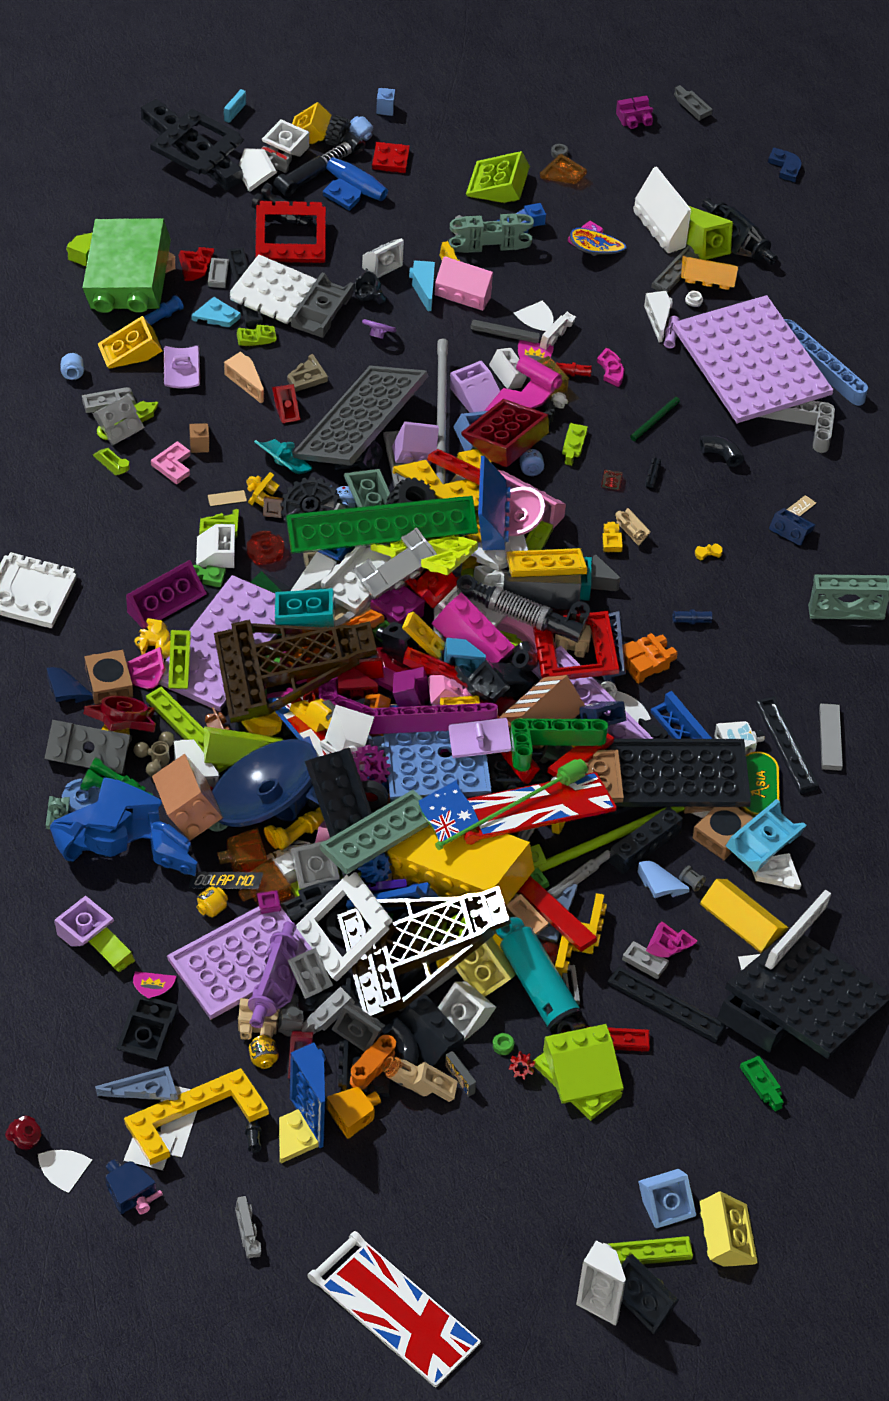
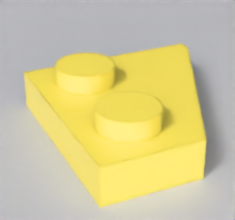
[279,1109,318,1163]

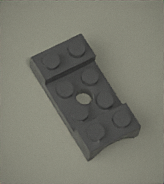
[291,272,354,338]
[45,720,133,775]

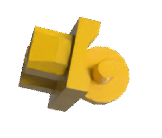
[246,472,280,506]

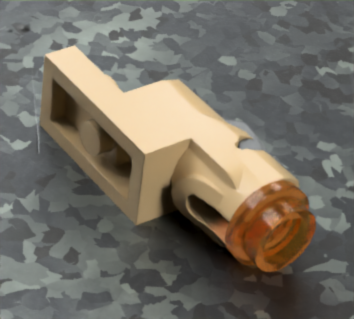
[382,1056,458,1102]

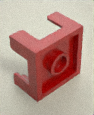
[405,569,458,608]

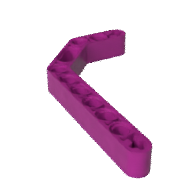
[319,678,498,734]

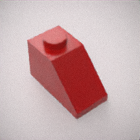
[272,384,300,423]

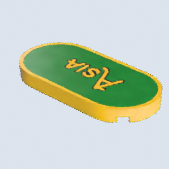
[740,752,779,818]

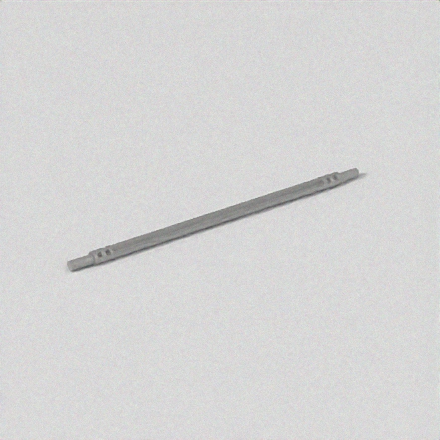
[398,850,610,1012]

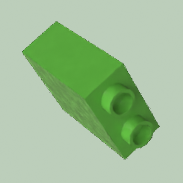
[82,219,171,312]

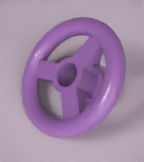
[362,319,396,339]

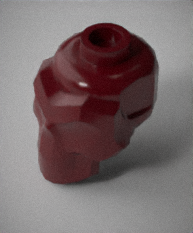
[5,1115,42,1150]

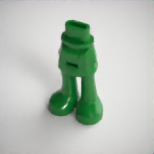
[80,757,153,795]

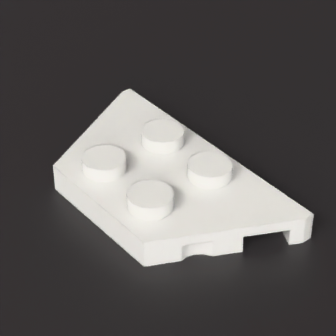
[471,534,528,571]

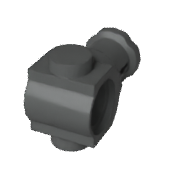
[278,993,303,1036]

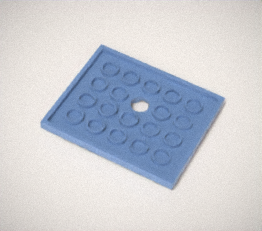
[383,731,491,803]

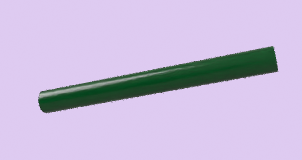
[630,397,680,441]

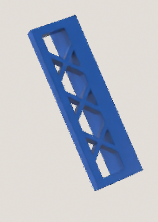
[651,691,712,739]

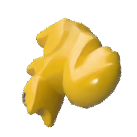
[134,618,170,659]

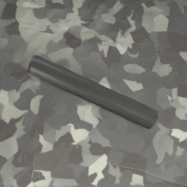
[471,320,540,344]

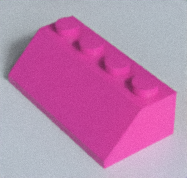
[432,592,515,663]

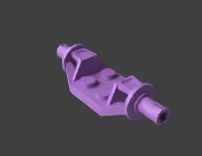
[248,921,299,1028]

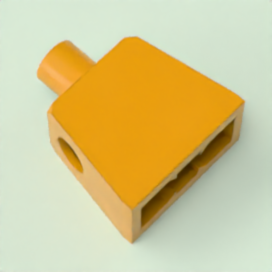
[326,1087,381,1139]

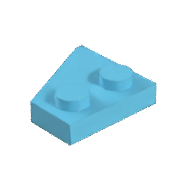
[192,297,241,327]

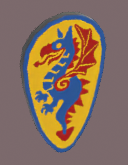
[570,228,626,256]

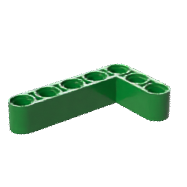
[510,718,608,771]

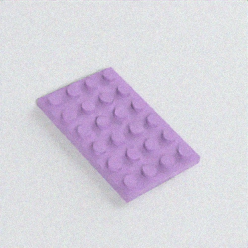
[167,906,312,1020]

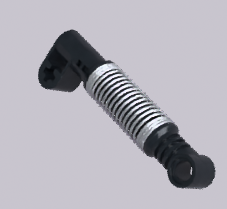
[457,574,590,643]

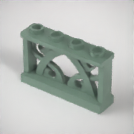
[808,575,889,619]

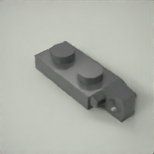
[674,85,713,120]

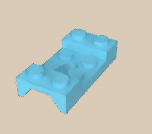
[726,799,807,873]

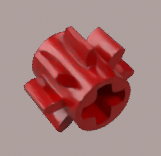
[509,1051,536,1079]

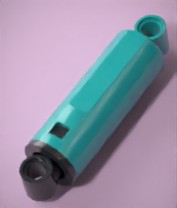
[496,917,586,1034]

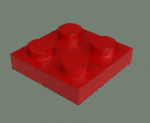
[372,142,410,173]

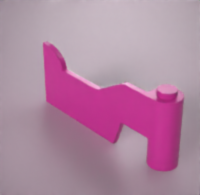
[484,355,562,411]

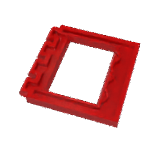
[256,201,326,263]
[532,611,619,679]

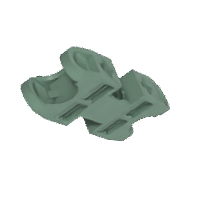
[449,214,534,253]

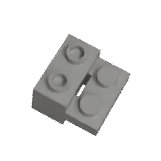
[92,395,145,445]

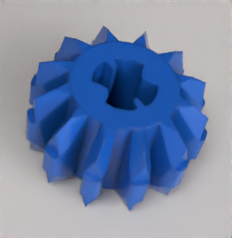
[357,853,392,884]

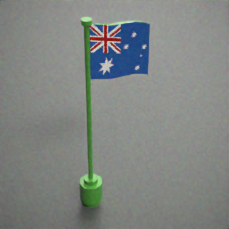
[419,759,588,850]

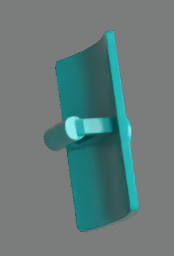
[254,439,312,474]

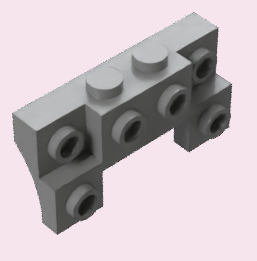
[353,527,437,600]

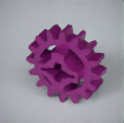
[352,745,391,784]

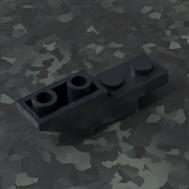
[281,879,350,921]

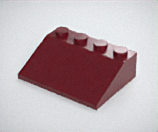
[461,399,549,467]

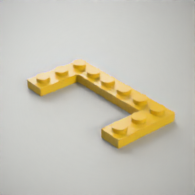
[124,1068,269,1165]

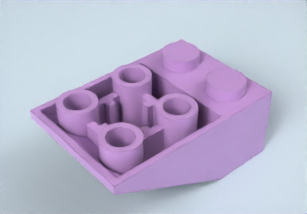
[450,361,500,413]

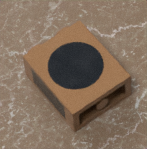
[84,650,133,704]
[693,807,753,860]

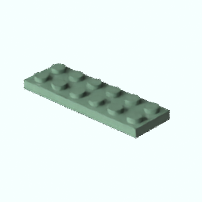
[320,790,430,875]

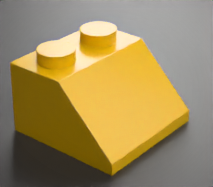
[292,102,331,144]

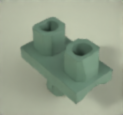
[46,796,70,829]

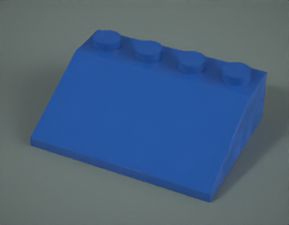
[478,456,511,550]
[290,1043,326,1148]

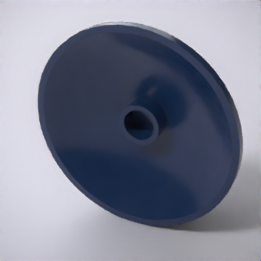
[212,739,319,827]

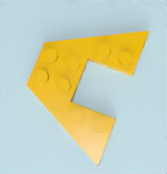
[392,449,491,511]

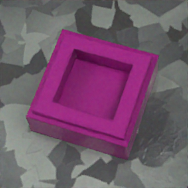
[257,890,281,914]

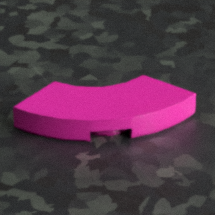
[597,348,624,387]

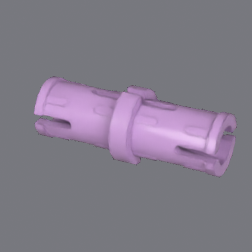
[664,316,680,348]

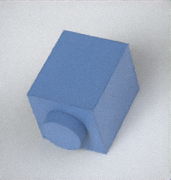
[376,88,395,116]

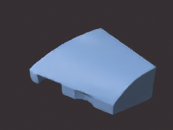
[637,861,690,898]

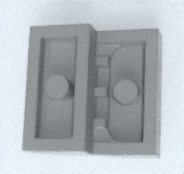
[288,947,333,999]

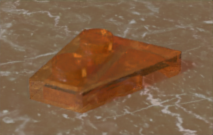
[540,154,587,184]

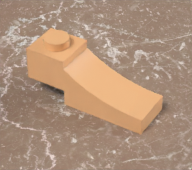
[506,894,548,935]

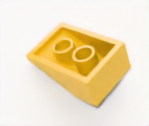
[98,316,162,369]

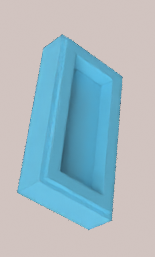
[224,89,246,123]

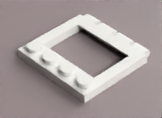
[296,873,392,981]

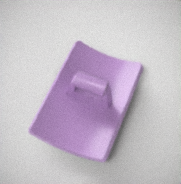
[164,346,200,389]
[449,718,512,758]

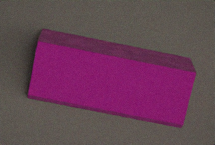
[126,560,206,629]

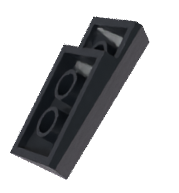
[503,573,581,613]

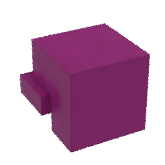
[393,667,430,707]

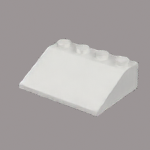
[633,167,691,253]

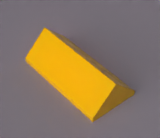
[700,879,788,953]

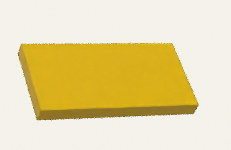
[506,548,587,577]

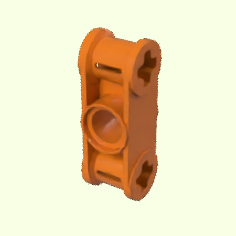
[350,1035,396,1090]

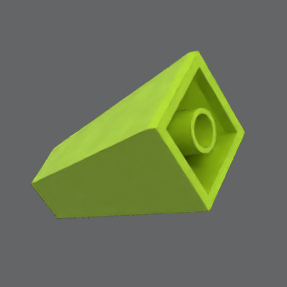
[686,206,733,260]

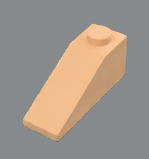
[224,352,264,403]

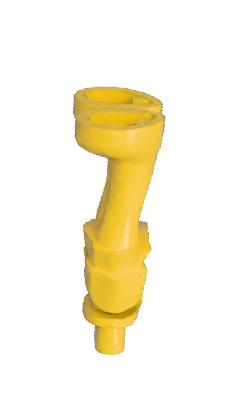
[264,807,324,850]

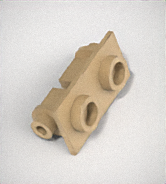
[615,508,651,546]

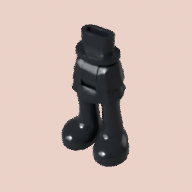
[252,183,313,227]

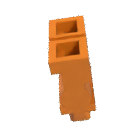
[619,633,678,684]

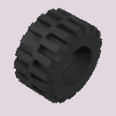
[386,477,437,505]

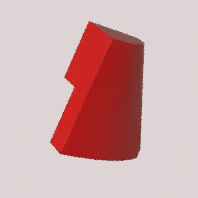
[179,247,214,281]

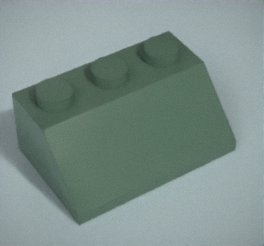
[344,469,390,507]

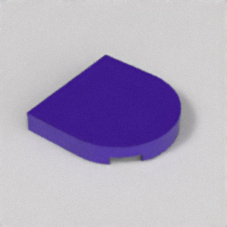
[366,879,407,894]

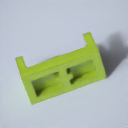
[88,927,135,972]

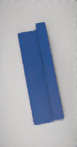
[346,882,430,912]

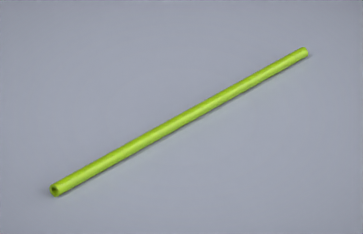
[534,807,684,872]

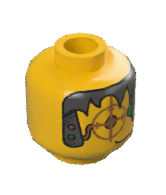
[196,887,228,917]
[249,1036,279,1069]

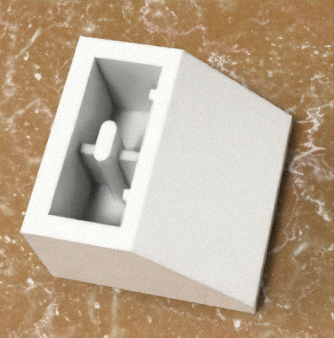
[196,524,235,568]

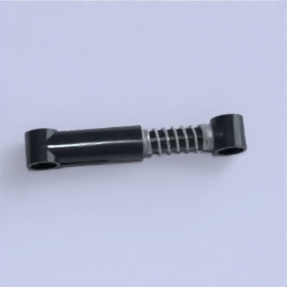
[273,132,365,197]

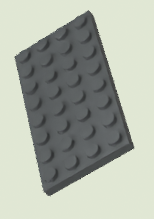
[292,366,429,465]

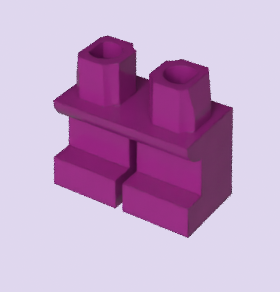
[616,96,653,129]

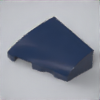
[46,667,93,703]

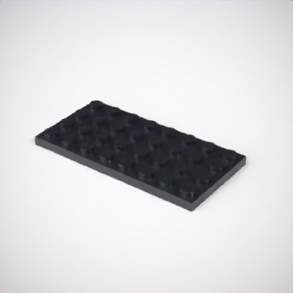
[605,739,751,807]

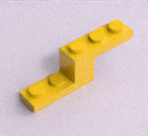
[555,893,607,977]

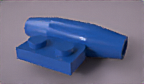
[323,157,388,211]

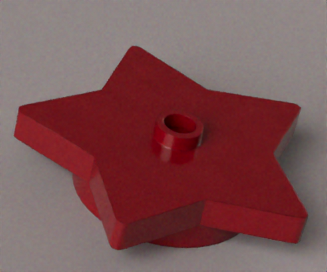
[83,696,156,732]

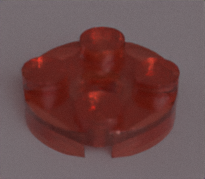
[247,531,284,565]

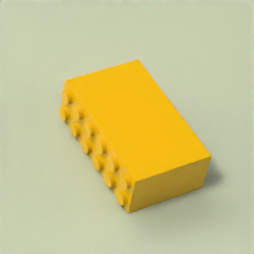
[387,825,535,906]

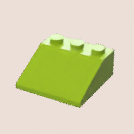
[466,151,530,203]
[543,1024,623,1104]

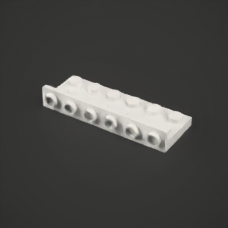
[321,543,390,614]

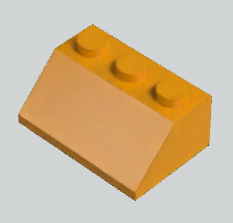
[681,256,738,290]

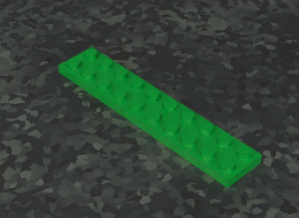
[286,496,478,554]

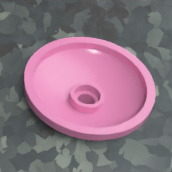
[506,487,546,536]

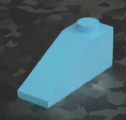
[409,261,435,311]

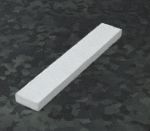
[765,890,831,969]

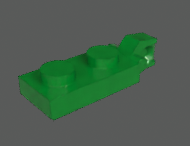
[740,1056,784,1111]

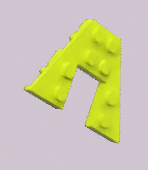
[371,536,478,575]

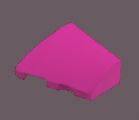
[646,922,697,957]

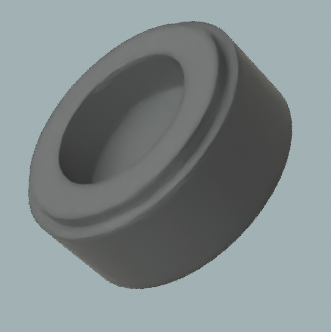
[551,144,568,160]

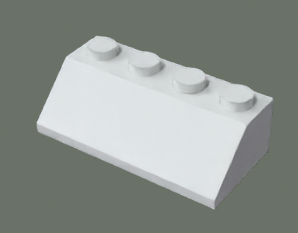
[576,1241,626,1326]

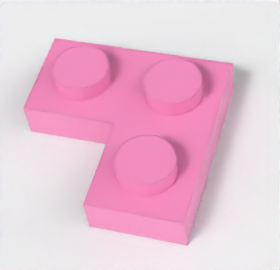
[151,441,190,484]

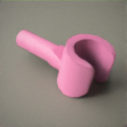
[136,1190,163,1214]

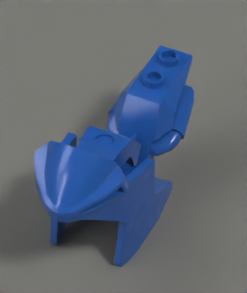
[50,778,197,876]

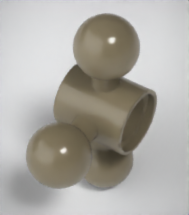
[133,731,175,777]

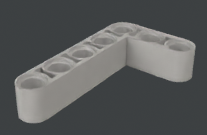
[760,401,835,453]

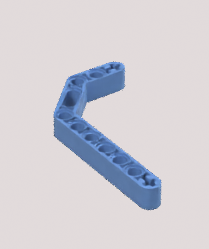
[784,319,868,405]

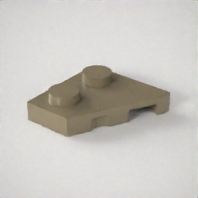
[287,354,328,392]

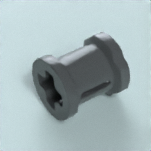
[679,865,706,892]

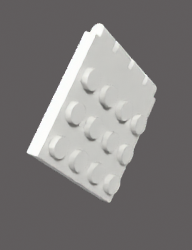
[230,254,317,324]
[0,552,76,628]

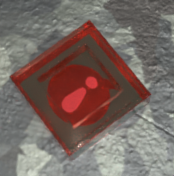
[601,470,623,490]

